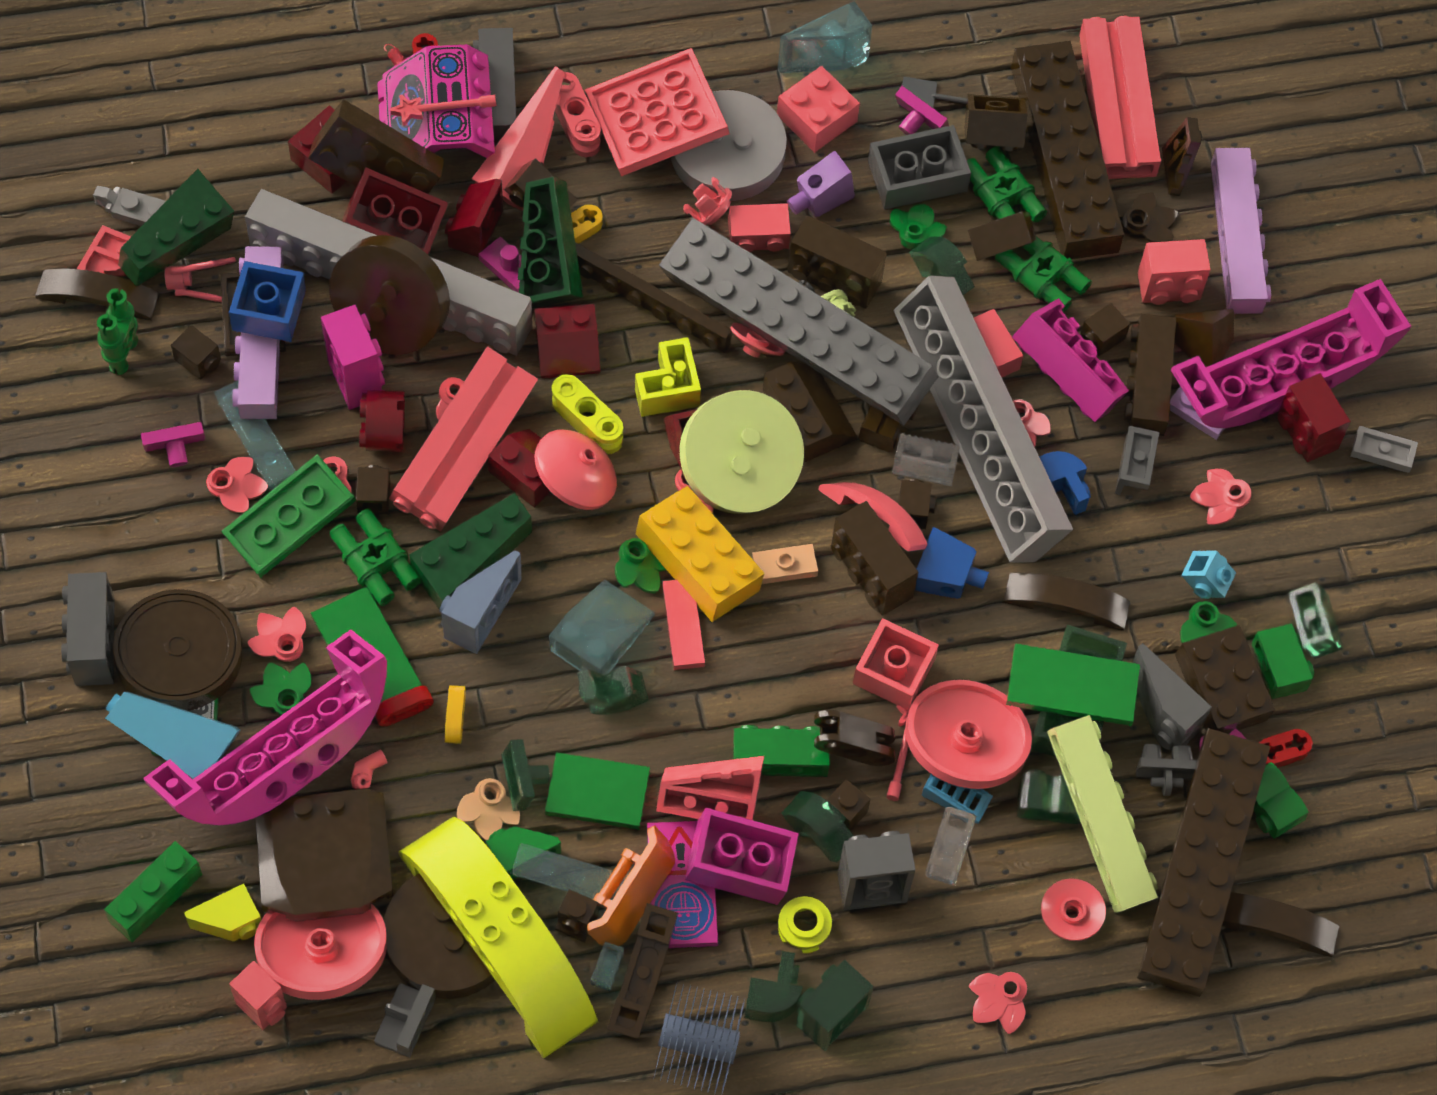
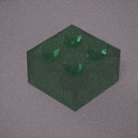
[796,959,874,1051]

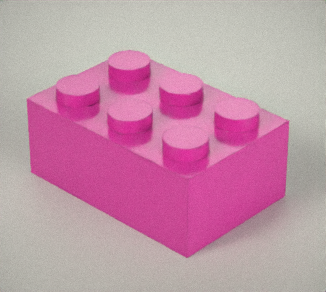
[321,305,385,410]
[685,808,799,905]

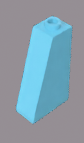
[105,692,241,779]

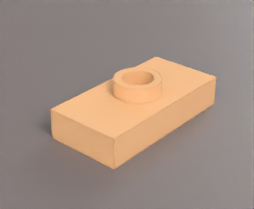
[752,544,818,584]

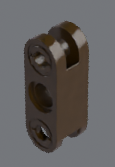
[814,710,895,766]

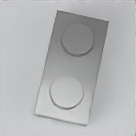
[1351,426,1418,473]

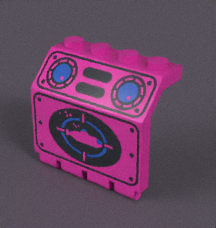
[378,44,495,158]

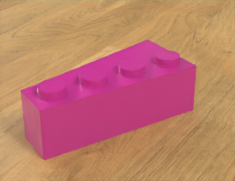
[1012,298,1129,422]

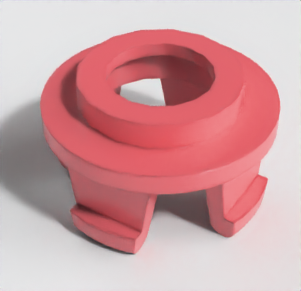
[683,177,732,226]

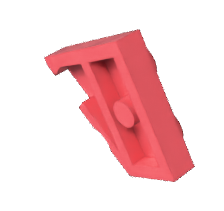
[77,225,131,276]

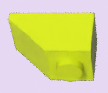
[184,884,261,941]

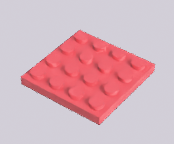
[585,48,730,177]

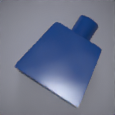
[915,527,989,599]

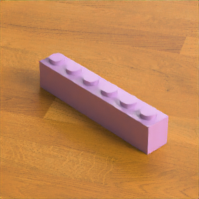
[1211,148,1271,314]
[232,246,284,419]

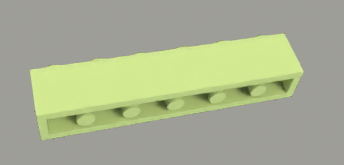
[1047,715,1158,912]

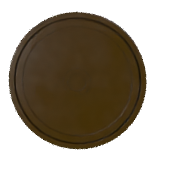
[329,235,450,355]
[113,589,242,711]
[384,873,495,999]

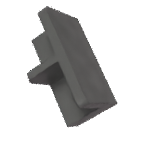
[1115,426,1159,495]
[374,984,436,1058]

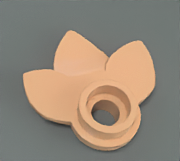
[457,778,520,841]

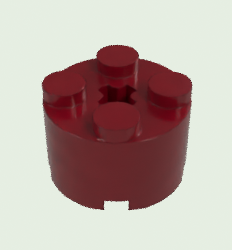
[359,390,405,452]

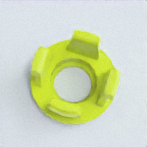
[778,896,832,954]

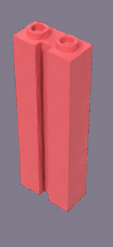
[1079,16,1161,179]
[389,346,538,532]

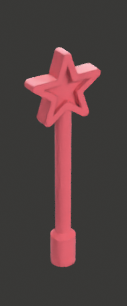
[390,95,496,126]
[886,696,917,801]

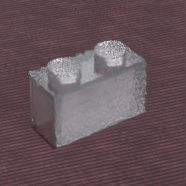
[892,433,960,486]
[925,807,976,885]

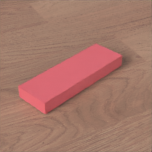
[662,580,705,670]

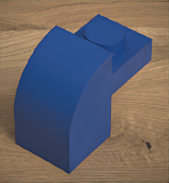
[1039,451,1091,515]

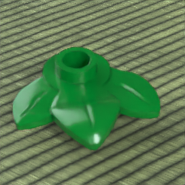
[890,204,947,250]
[615,538,666,593]
[1180,601,1237,643]
[250,662,312,715]

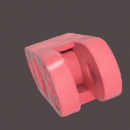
[555,72,601,157]

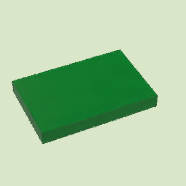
[545,752,650,830]

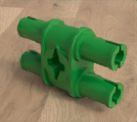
[967,146,1047,223]
[995,236,1092,313]
[97,288,138,375]
[329,508,421,606]

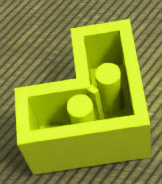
[635,337,701,417]

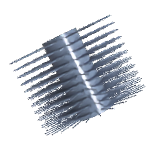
[653,983,745,1095]

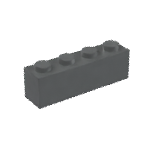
[473,28,516,141]

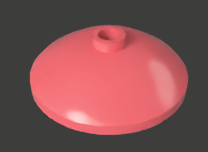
[534,429,617,510]

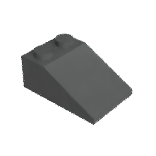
[1132,643,1212,751]

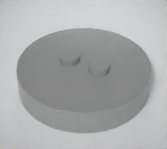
[671,90,787,201]

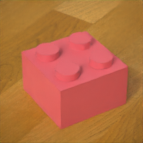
[777,66,860,153]
[1138,239,1210,305]
[853,618,939,711]

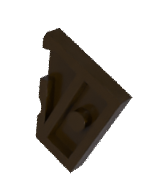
[1162,117,1202,196]

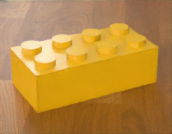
[636,485,765,622]

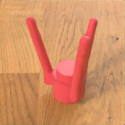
[165,257,236,303]

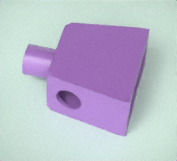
[787,151,855,217]

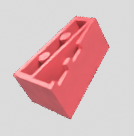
[656,756,764,820]

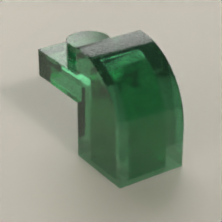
[909,236,975,295]
[577,666,649,715]
[781,791,854,863]
[744,951,803,1022]

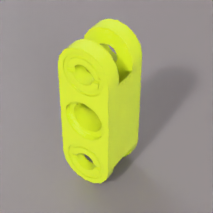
[552,374,623,454]

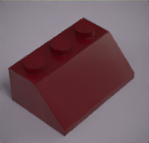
[342,168,448,254]

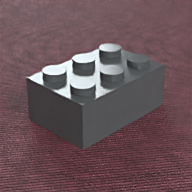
[868,125,971,210]
[61,572,115,686]
[837,831,915,911]

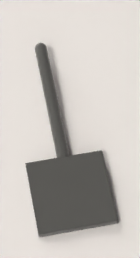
[899,77,967,108]

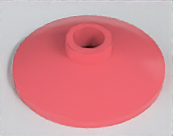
[730,323,785,358]
[1041,878,1106,941]

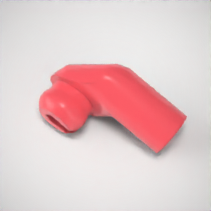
[351,749,388,790]

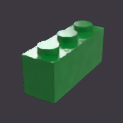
[733,725,829,777]
[104,841,202,943]

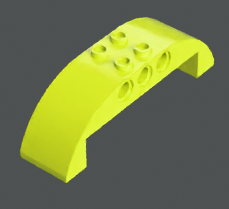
[398,817,598,1058]

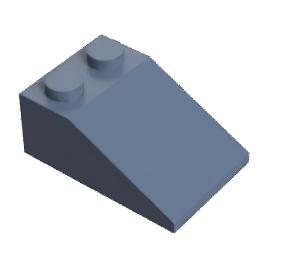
[440,551,522,654]

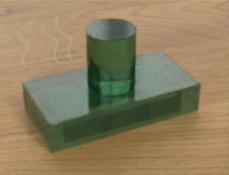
[501,739,550,811]

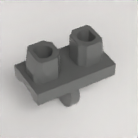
[1136,744,1197,796]

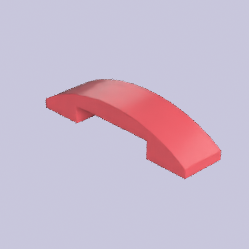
[818,482,928,552]

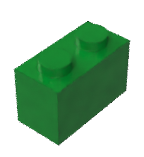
[1251,623,1314,699]

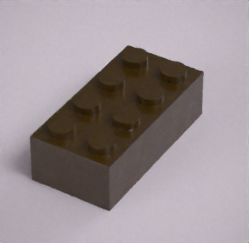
[308,99,444,194]

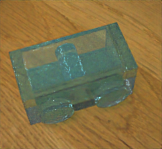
[591,942,624,991]

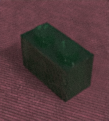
[1288,582,1343,659]

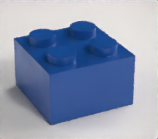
[229,261,306,342]

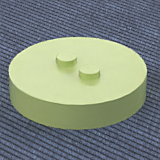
[680,390,804,514]

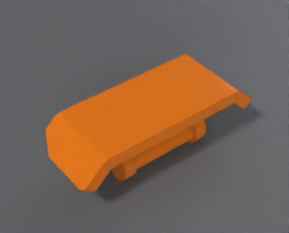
[587,825,675,948]

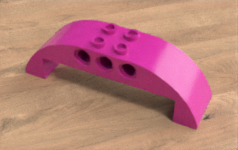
[1171,279,1411,428]
[143,630,387,825]

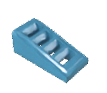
[922,774,993,824]

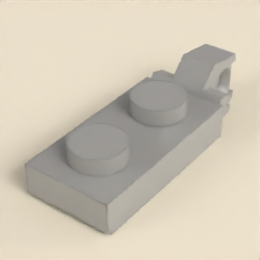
[93,186,166,226]

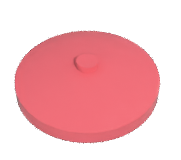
[905,680,1032,789]
[254,904,387,1000]

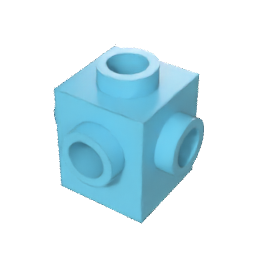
[1181,551,1236,599]

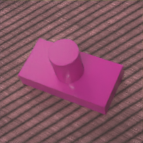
[895,86,949,135]
[479,237,522,293]
[141,422,205,467]

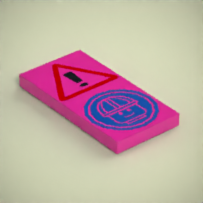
[647,821,718,948]

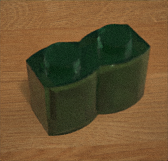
[1017,769,1080,824]

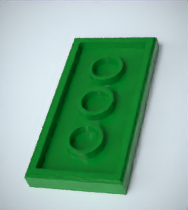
[221,454,356,578]
[311,587,422,702]
[1006,643,1140,726]

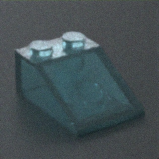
[778,1,872,73]
[549,580,655,684]

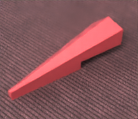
[472,66,567,211]

